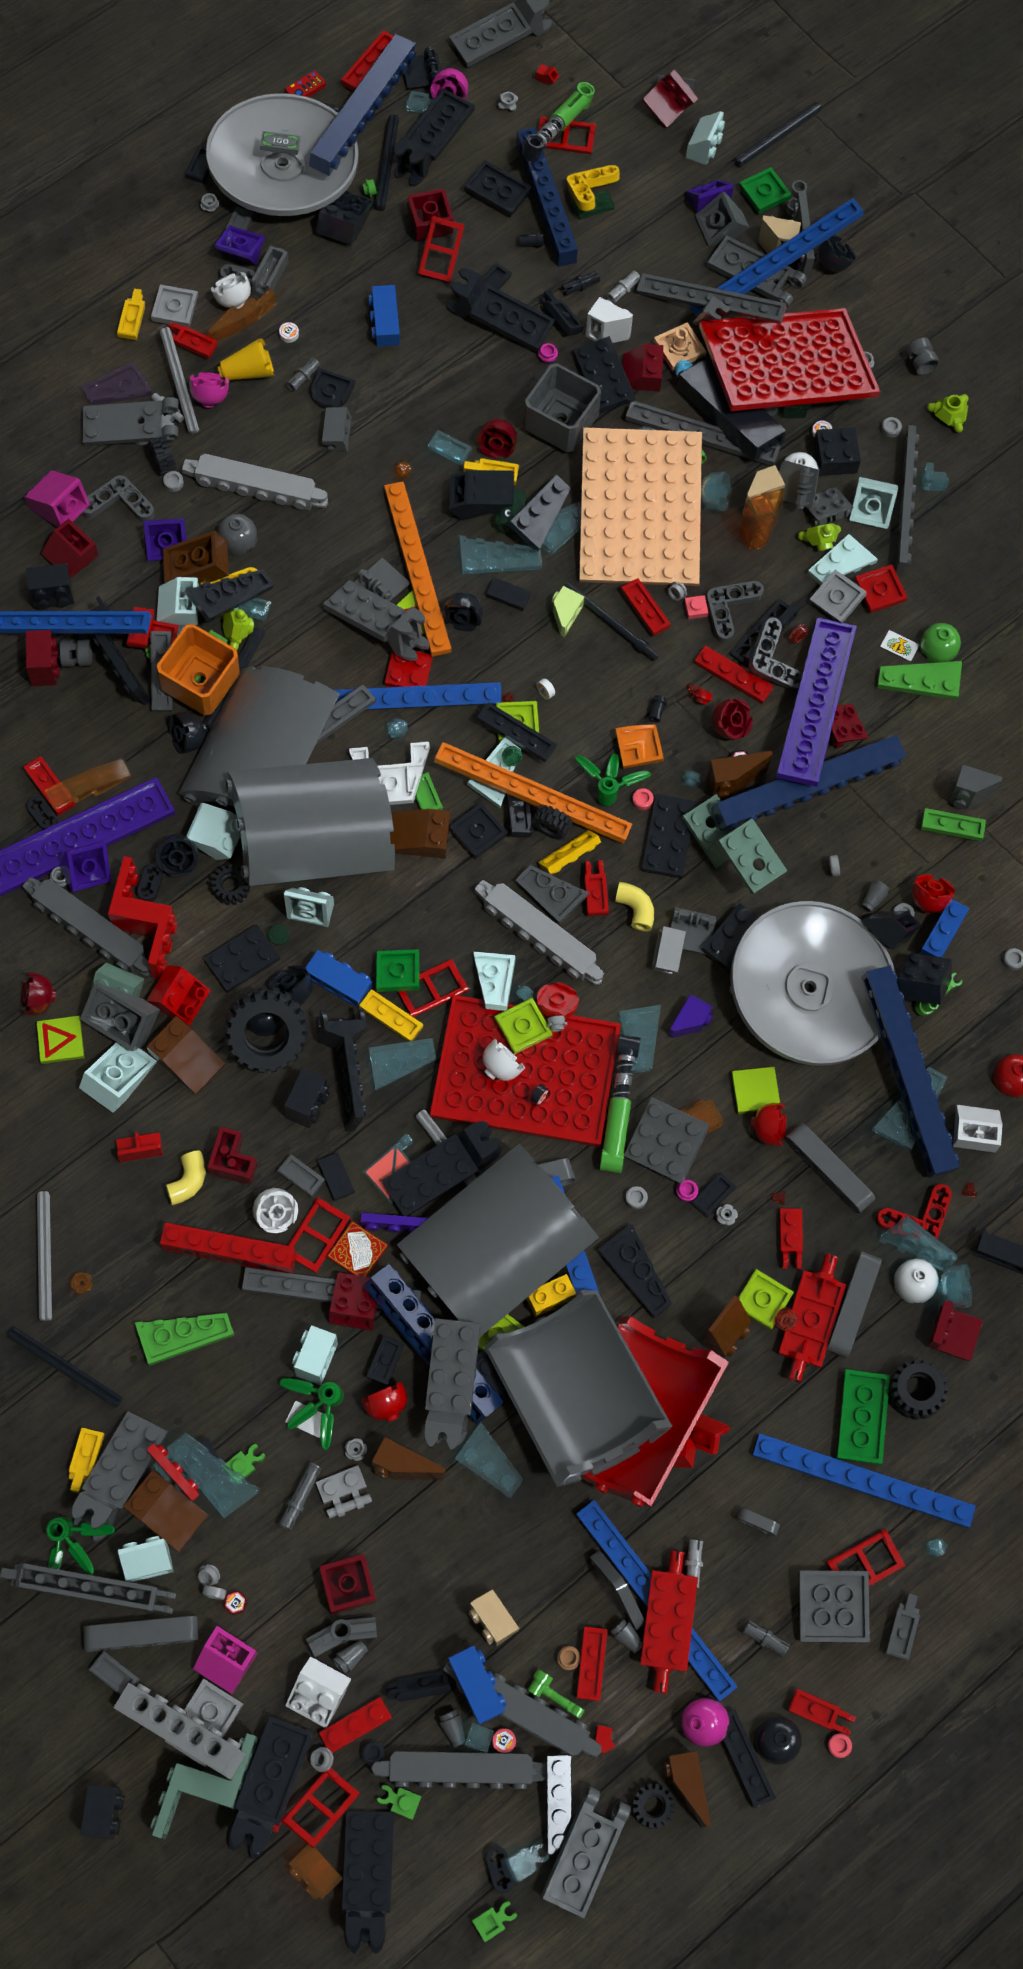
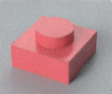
[684,595,708,619]

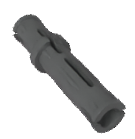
[278,1462,322,1531]

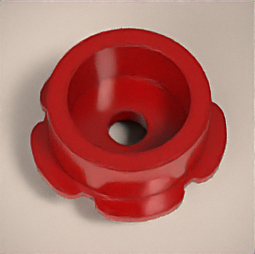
[694,688,713,705]

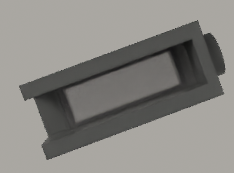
[252,246,289,300]

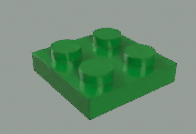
[739,167,791,214]
[376,949,420,992]

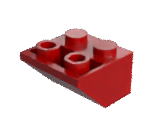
[146,965,211,1026]

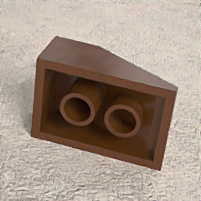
[163,530,229,583]
[707,751,772,800]
[390,809,450,859]
[147,1016,226,1095]
[702,1295,751,1358]
[372,1437,446,1480]
[123,1470,208,1552]
[662,1751,711,1827]

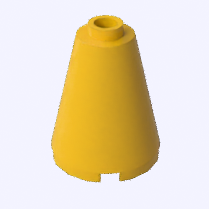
[218,338,274,380]

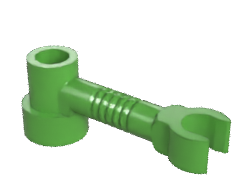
[915,973,962,1016]
[528,1669,585,1718]

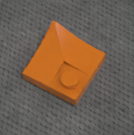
[615,725,664,769]

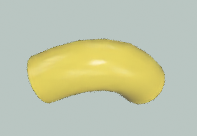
[615,882,654,931]
[166,1151,206,1205]

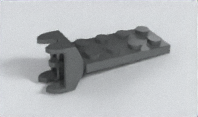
[449,0,552,67]
[323,580,429,661]
[425,1318,481,1449]
[72,1411,168,1542]

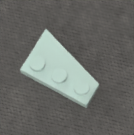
[808,534,878,586]
[467,737,521,809]
[473,952,515,1011]

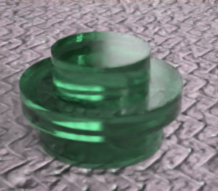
[502,746,522,766]
[269,924,290,945]

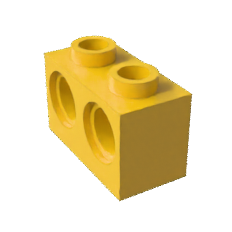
[526,1274,576,1318]

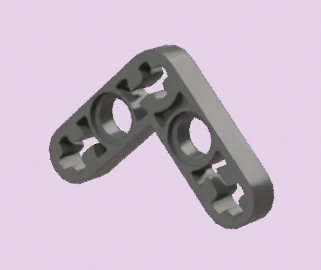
[82,475,155,522]
[706,581,764,643]
[749,617,803,690]
[589,1551,645,1630]

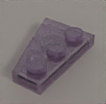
[82,362,153,405]

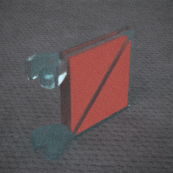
[363,1134,413,1204]

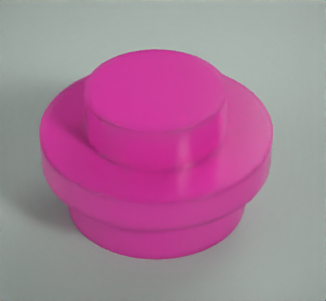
[538,343,558,363]
[676,1180,698,1202]

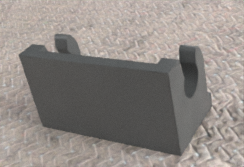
[693,296,730,325]
[322,407,351,452]

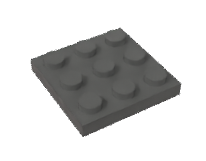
[624,1097,710,1184]
[799,1570,870,1642]

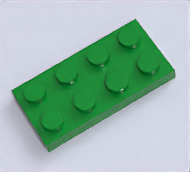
[836,1369,890,1465]

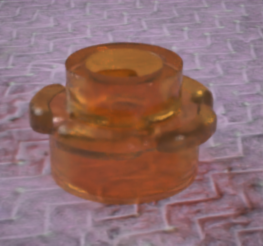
[395,460,411,479]
[71,1272,93,1294]

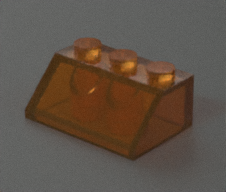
[740,488,785,550]

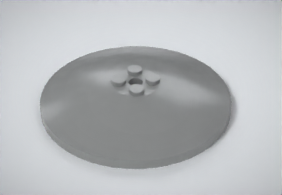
[206,94,358,216]
[731,901,895,1066]

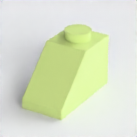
[552,586,584,637]

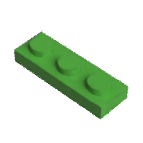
[921,808,986,842]

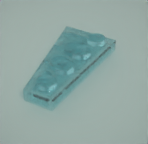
[459,535,542,574]
[872,1067,947,1151]
[167,1432,260,1518]

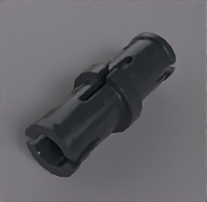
[561,270,600,296]

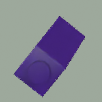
[668,994,714,1038]

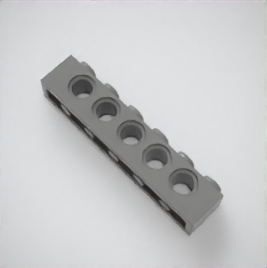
[113,1683,246,1780]

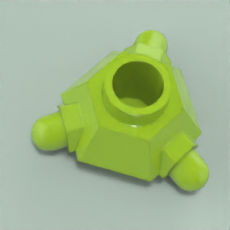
[927,394,969,433]
[798,523,841,551]
[222,609,254,650]

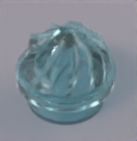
[387,718,408,738]

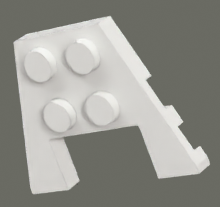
[349,742,430,805]

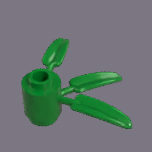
[575,754,651,806]
[280,1378,344,1450]
[46,1517,115,1575]

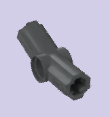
[306,1617,377,1658]

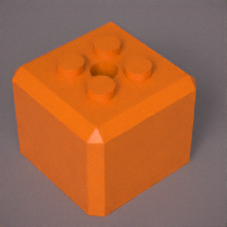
[157,624,240,715]

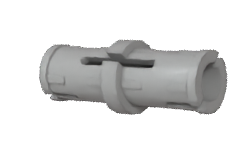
[606,271,641,304]
[685,1540,703,1588]

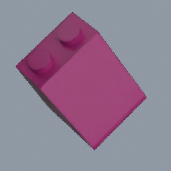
[25,470,90,527]

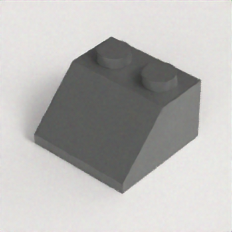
[948,765,1003,809]

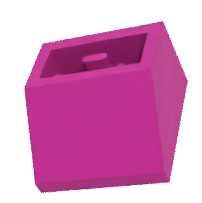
[193,1626,258,1694]

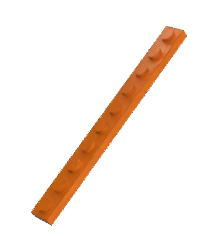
[384,481,451,657]
[434,742,632,844]

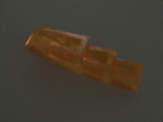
[208,289,277,342]
[44,759,132,810]

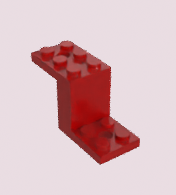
[108,856,178,979]

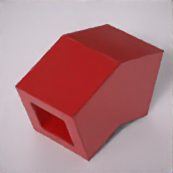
[536,64,560,84]
[595,1725,615,1755]

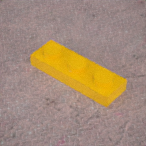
[538,830,601,874]
[359,989,423,1043]

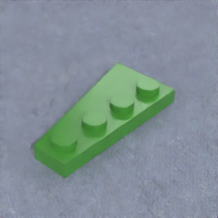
[877,661,962,700]
[135,1313,235,1366]

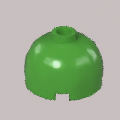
[920,623,961,663]

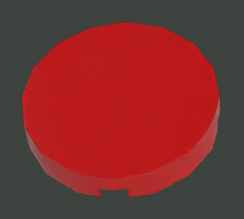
[536,982,579,1018]

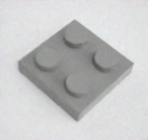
[151,285,198,328]
[810,569,867,623]

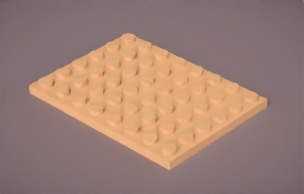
[579,428,702,586]

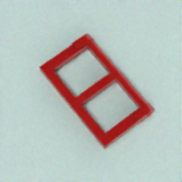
[538,116,597,155]
[417,216,465,283]
[397,959,469,1018]
[288,1198,351,1273]
[826,1529,906,1586]
[281,1768,360,1849]

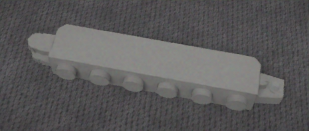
[182,454,328,510]
[475,880,604,986]

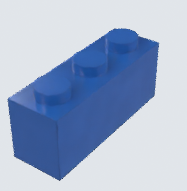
[369,285,400,347]
[920,899,969,957]
[306,950,372,1008]
[448,1646,507,1726]

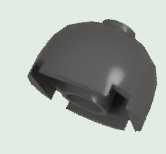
[218,514,257,555]

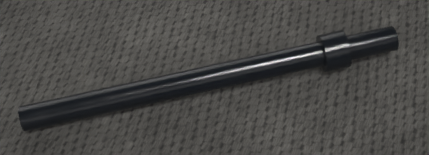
[565,582,660,661]

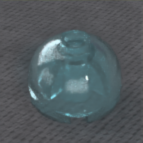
[701,472,731,511]
[937,1264,972,1308]

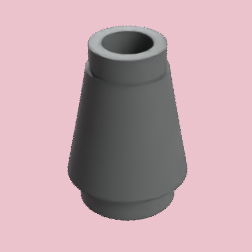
[861,880,889,912]
[610,1618,643,1654]
[333,1640,368,1674]
[439,1709,466,1747]

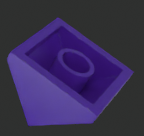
[685,180,734,214]
[215,225,265,266]
[144,518,187,561]
[60,841,111,892]

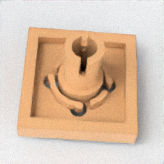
[653,322,706,371]

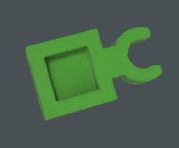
[223,1444,266,1484]
[377,1785,421,1820]
[472,1902,517,1942]

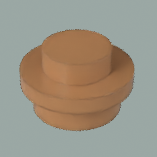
[557,1646,581,1670]

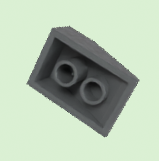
[80,982,160,1052]

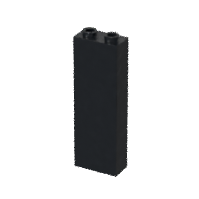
[677,358,786,461]

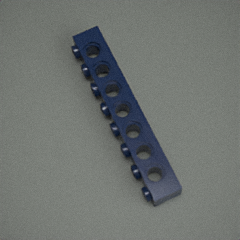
[516,127,578,267]
[363,1264,504,1425]

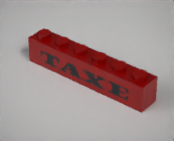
[160,1223,297,1274]

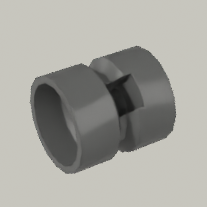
[906,337,940,375]
[60,640,92,667]

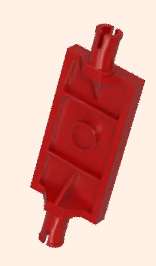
[778,1254,846,1383]
[640,1551,698,1694]

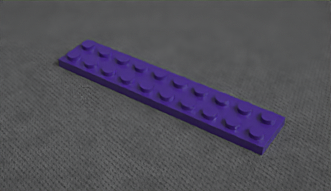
[777,618,857,787]
[0,777,176,897]

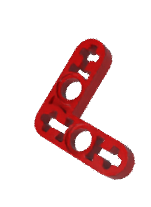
[876,1184,952,1245]

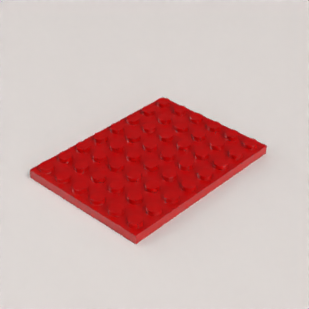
[699,308,880,411]
[430,995,621,1147]

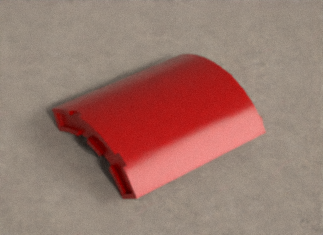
[581,1316,729,1508]

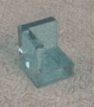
[922,463,949,491]
[464,1722,494,1753]

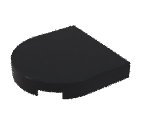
[311,368,356,409]

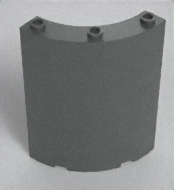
[179,666,340,807]
[225,758,395,886]
[397,1144,599,1337]
[484,1290,672,1487]

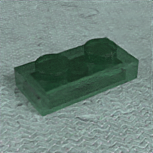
[573,190,615,220]

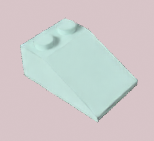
[284,887,334,927]
[79,1042,157,1113]

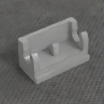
[651,926,686,974]

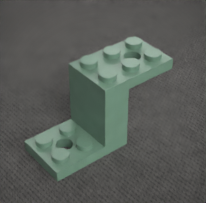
[681,794,787,894]
[150,1734,259,1840]

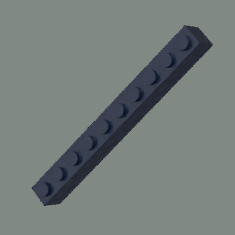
[309,34,416,176]
[711,735,907,831]
[861,965,959,1178]

